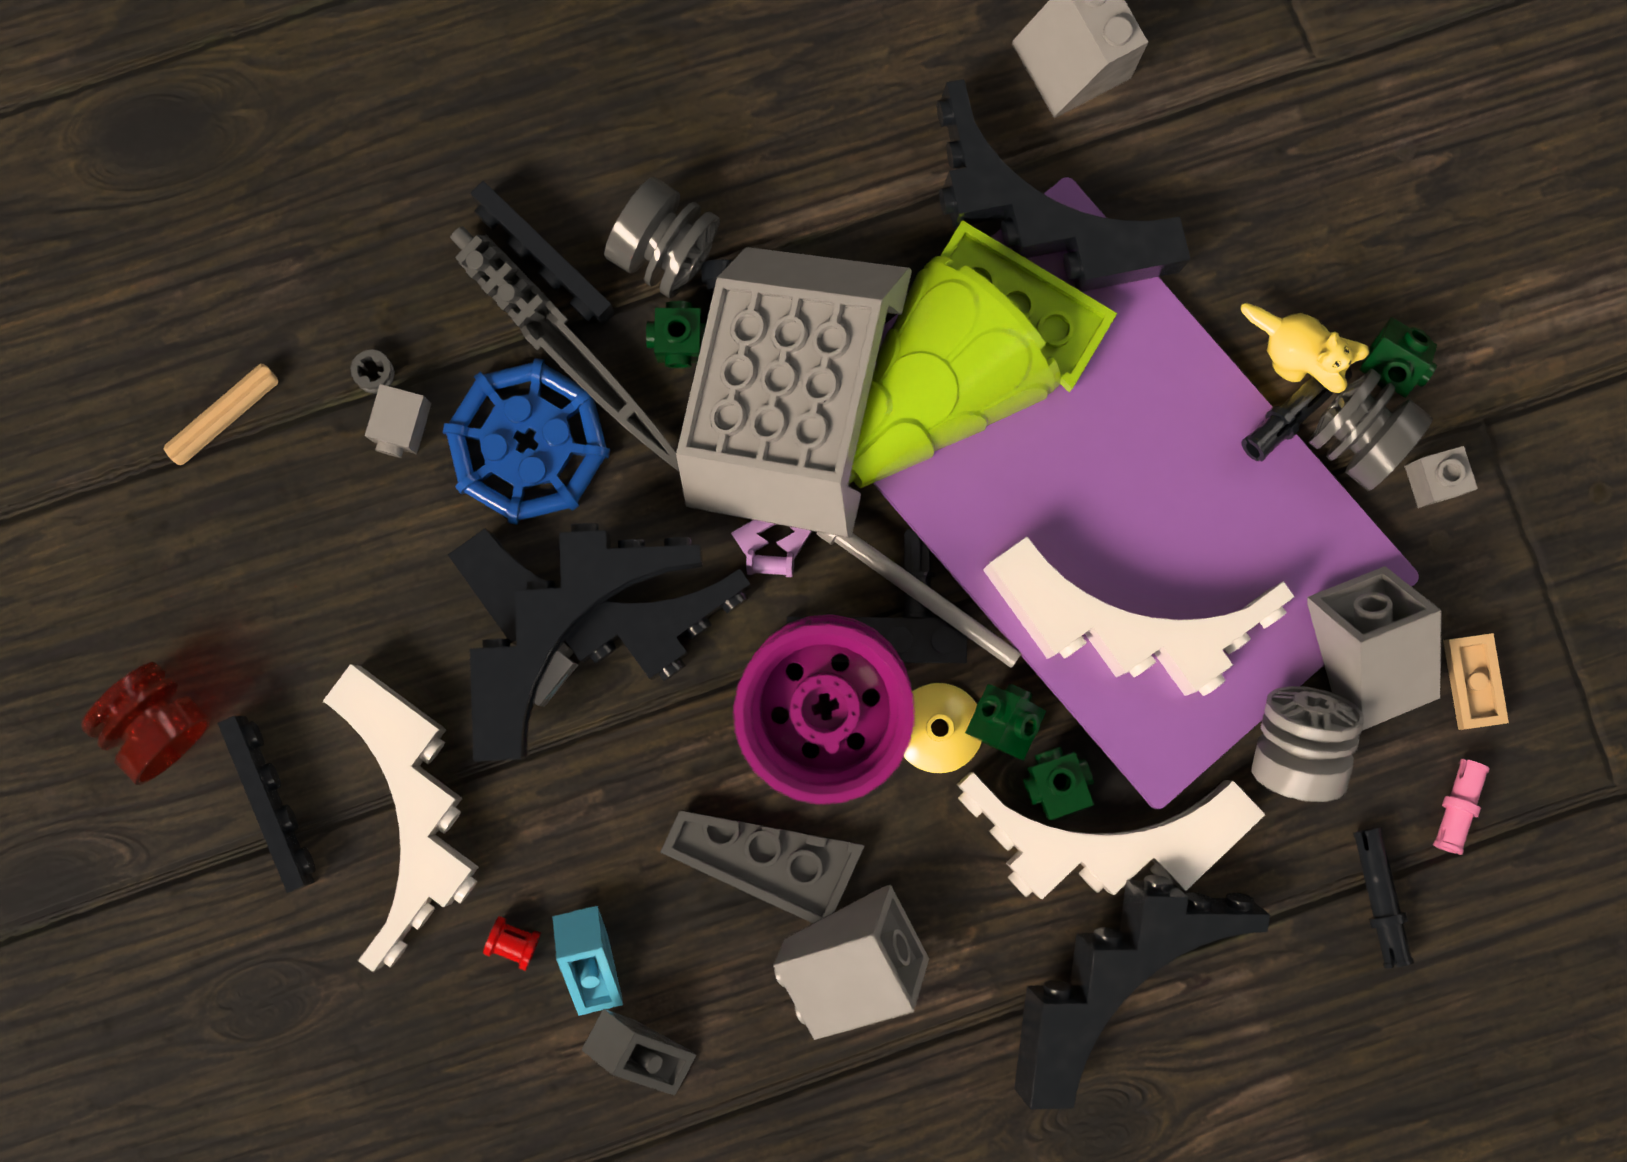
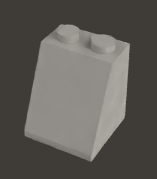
[1012,0,1148,119]
[1307,566,1441,730]
[774,885,929,1040]

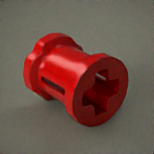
[483,916,542,971]

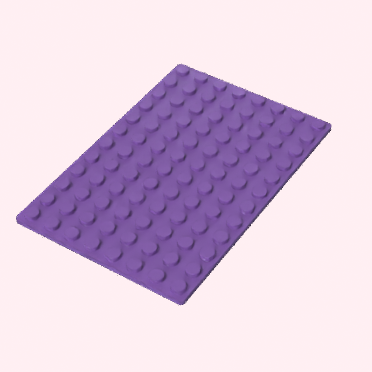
[873,177,1419,809]

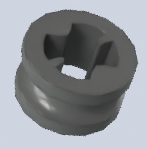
[351,349,395,394]

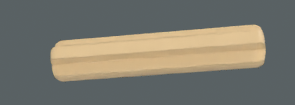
[163,364,279,465]

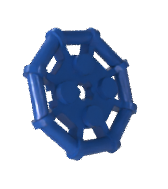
[443,358,611,525]

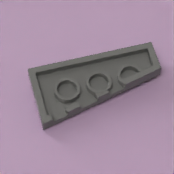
[660,810,865,924]

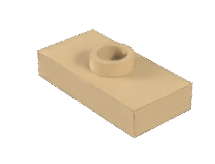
[1443,633,1509,730]

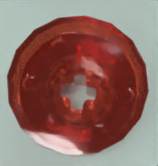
[81,662,211,785]

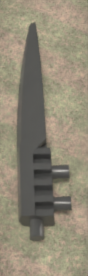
[450,226,679,471]

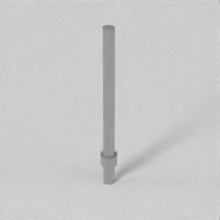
[816,532,1021,668]

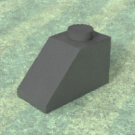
[581,1009,696,1096]

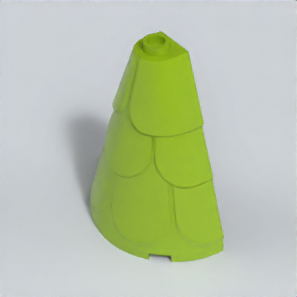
[848,256,1061,489]

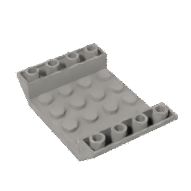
[676,247,912,538]

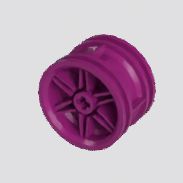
[734,614,915,804]

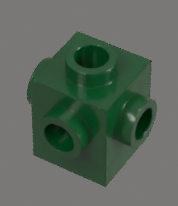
[646,301,707,368]
[1359,317,1437,398]
[965,683,1046,761]
[1023,747,1094,820]

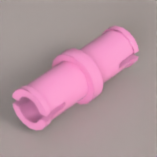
[1433,759,1490,855]

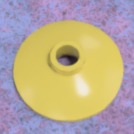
[904,683,982,773]

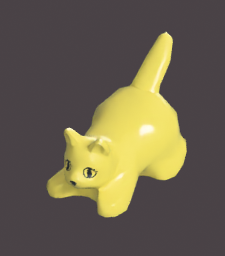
[1241,303,1369,393]

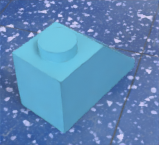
[553,906,623,1016]

